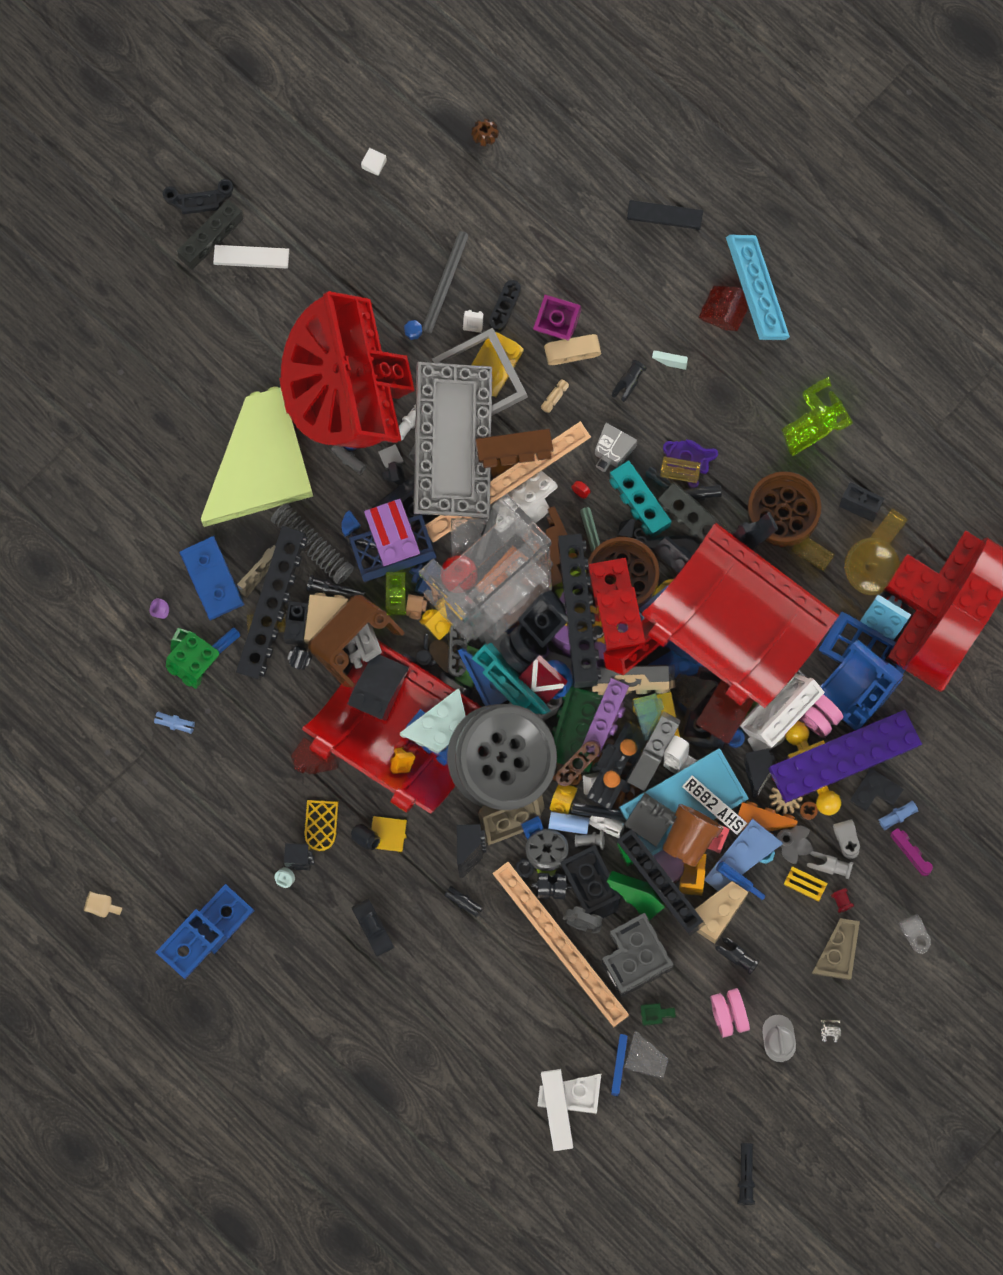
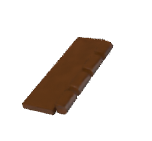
[475,429,554,468]

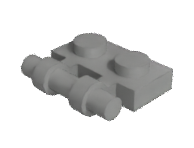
[345,623,382,669]

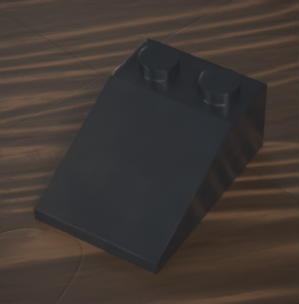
[347,654,409,721]

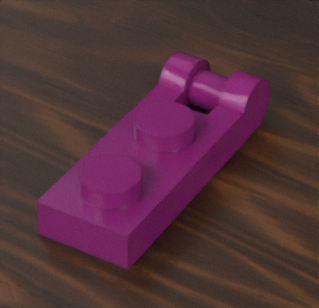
[890,828,933,876]

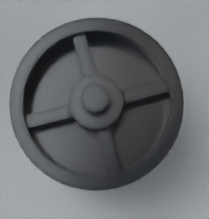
[532,873,571,900]

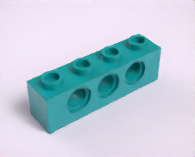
[609,461,672,537]

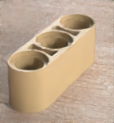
[544,334,601,365]

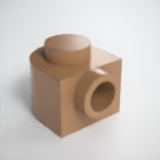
[406,594,427,619]

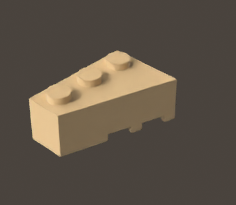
[695,881,748,944]

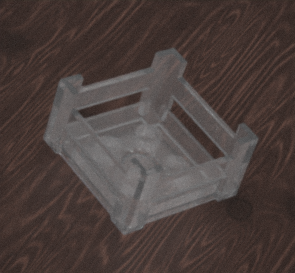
[419,493,553,643]

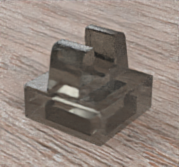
[820,1020,841,1042]

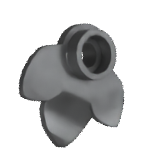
[777,826,813,864]

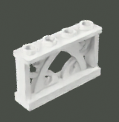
[740,673,825,748]

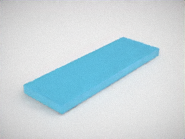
[726,235,790,340]

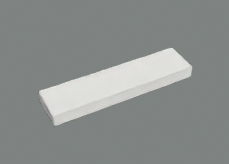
[213,245,289,268]
[541,1069,573,1151]

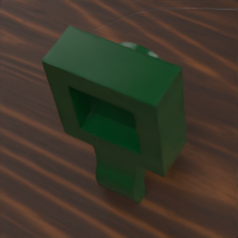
[641,1003,676,1026]

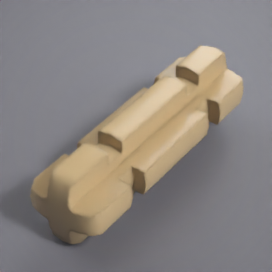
[541,379,569,413]

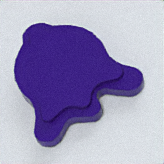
[663,439,718,488]

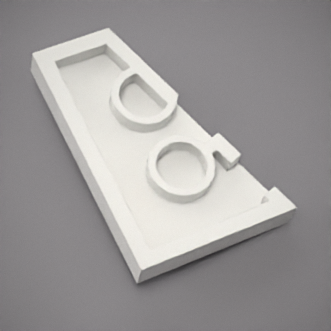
[538,1074,601,1114]

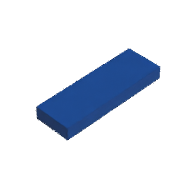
[611,1034,628,1096]

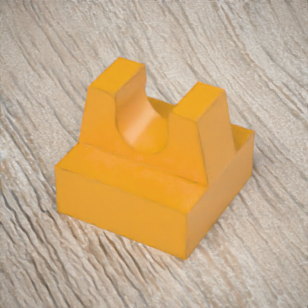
[390,748,415,774]

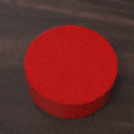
[571,481,590,499]

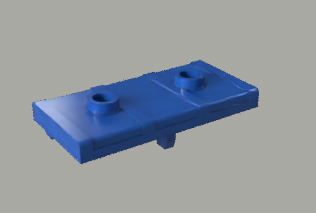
[179,536,245,621]

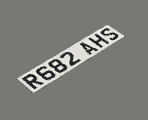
[682,776,747,835]

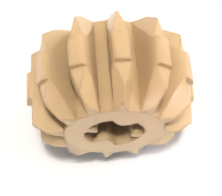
[769,787,803,815]

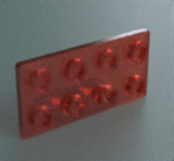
[696,680,754,743]

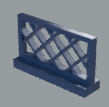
[349,514,436,582]

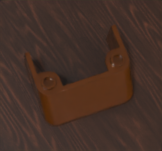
[308,595,405,688]

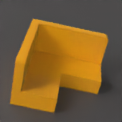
[679,854,706,896]

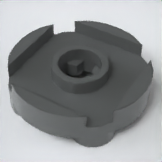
[563,906,603,933]

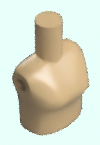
[84,891,122,918]

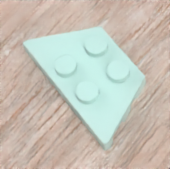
[399,689,466,754]

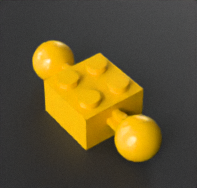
[785,721,841,816]

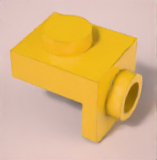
[419,609,451,640]
[550,784,578,814]

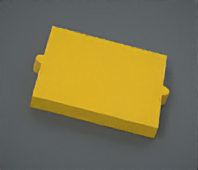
[371,816,407,852]

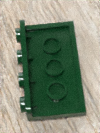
[552,686,603,773]

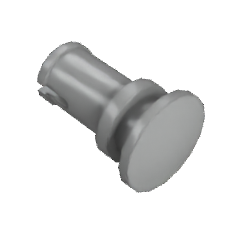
[575,830,605,850]

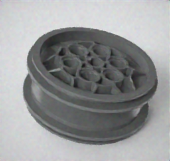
[447,704,557,810]

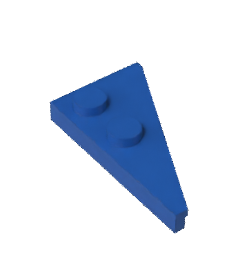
[458,649,508,706]

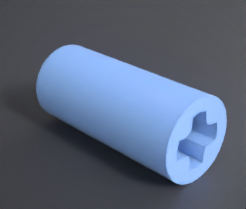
[549,812,590,834]

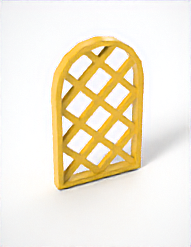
[304,800,338,851]

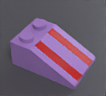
[364,499,420,566]

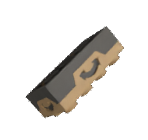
[592,664,675,695]

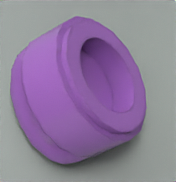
[150,598,169,619]

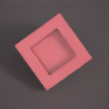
[708,826,730,854]

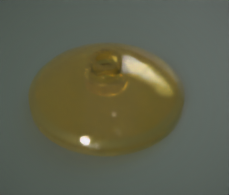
[845,538,900,595]

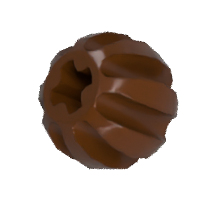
[471,119,499,147]

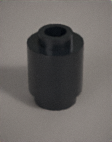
[351,824,380,850]

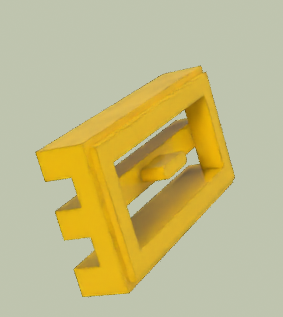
[784,867,828,902]

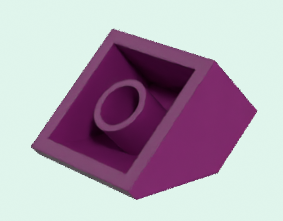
[533,295,581,341]

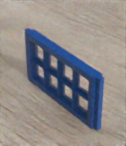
[818,612,905,674]

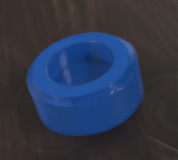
[725,728,745,748]

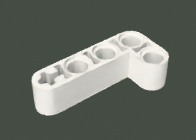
[664,735,698,774]

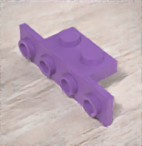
[582,678,629,757]

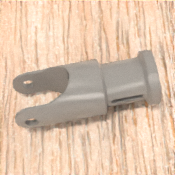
[807,851,853,879]

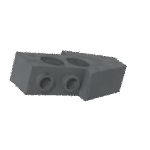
[627,711,681,791]

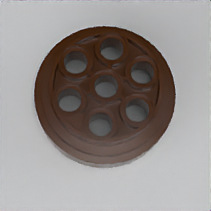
[747,472,821,547]
[586,537,659,608]

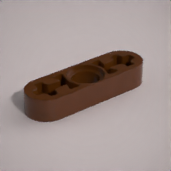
[556,740,601,786]

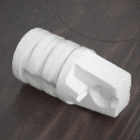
[589,816,626,838]

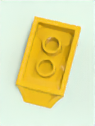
[472,332,524,398]

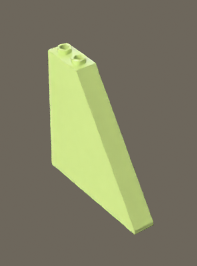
[201,387,313,527]

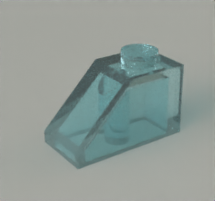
[633,693,664,741]

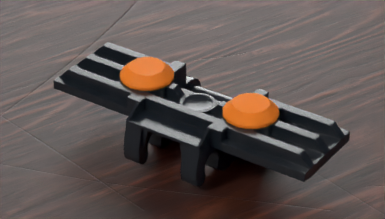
[586,720,651,811]

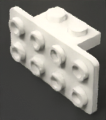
[483,471,558,533]

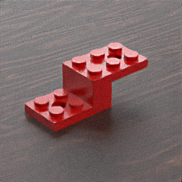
[588,558,645,651]

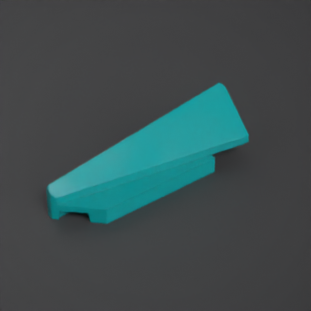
[472,643,551,714]

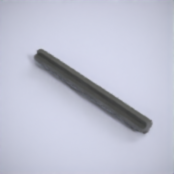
[422,231,468,334]

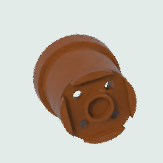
[662,804,724,867]

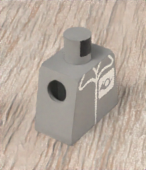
[595,423,637,472]

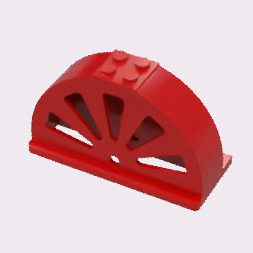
[279,291,415,448]
[883,530,1003,692]

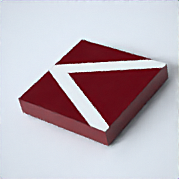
[518,655,568,704]

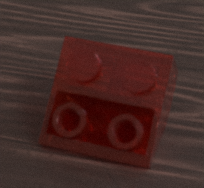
[698,286,749,331]

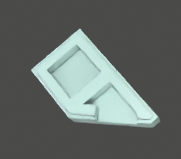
[652,351,688,370]

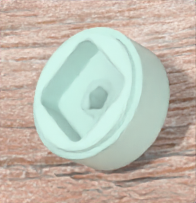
[275,867,295,888]

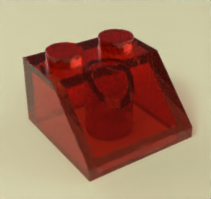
[291,738,338,775]

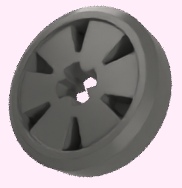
[526,829,568,871]

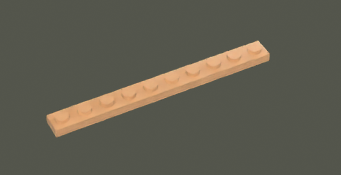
[425,421,591,543]
[493,862,629,1028]

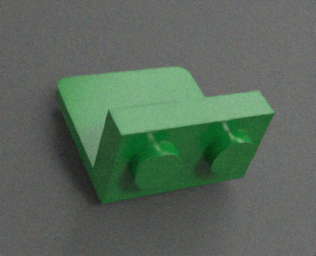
[166,632,219,689]

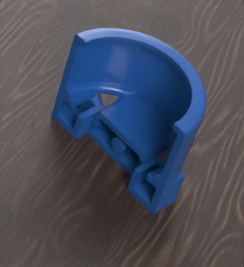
[820,640,904,730]

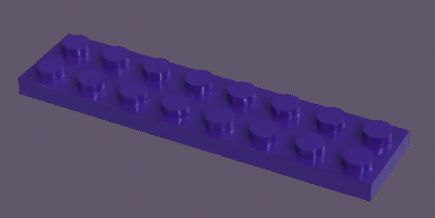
[768,710,922,803]

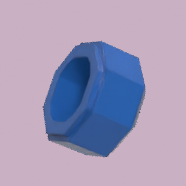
[404,320,422,340]

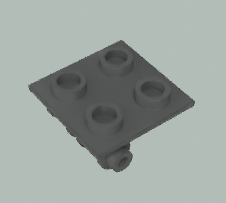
[624,793,676,847]

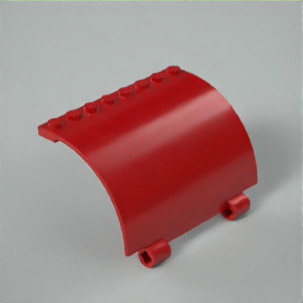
[641,523,839,708]
[302,640,482,814]

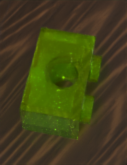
[386,572,406,615]

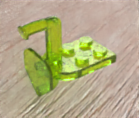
[781,376,853,456]

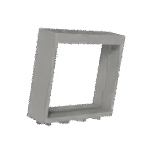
[432,328,528,416]

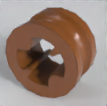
[800,801,818,820]

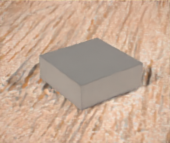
[378,444,404,470]

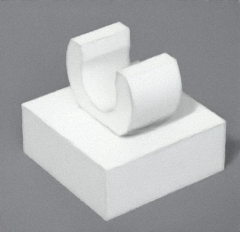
[463,310,484,333]

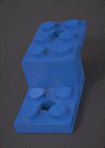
[156,884,254,979]

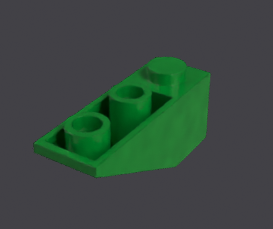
[607,871,665,920]

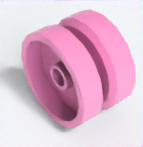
[799,695,844,738]
[710,988,750,1038]

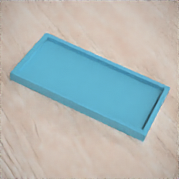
[619,748,749,855]

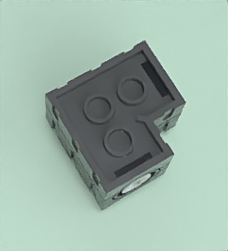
[602,913,673,998]

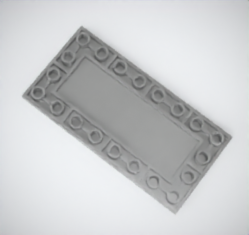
[414,362,492,518]

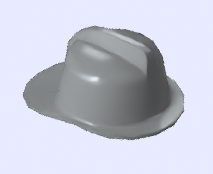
[762,1015,796,1062]

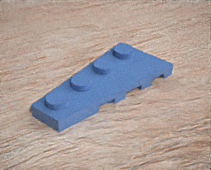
[704,818,783,891]

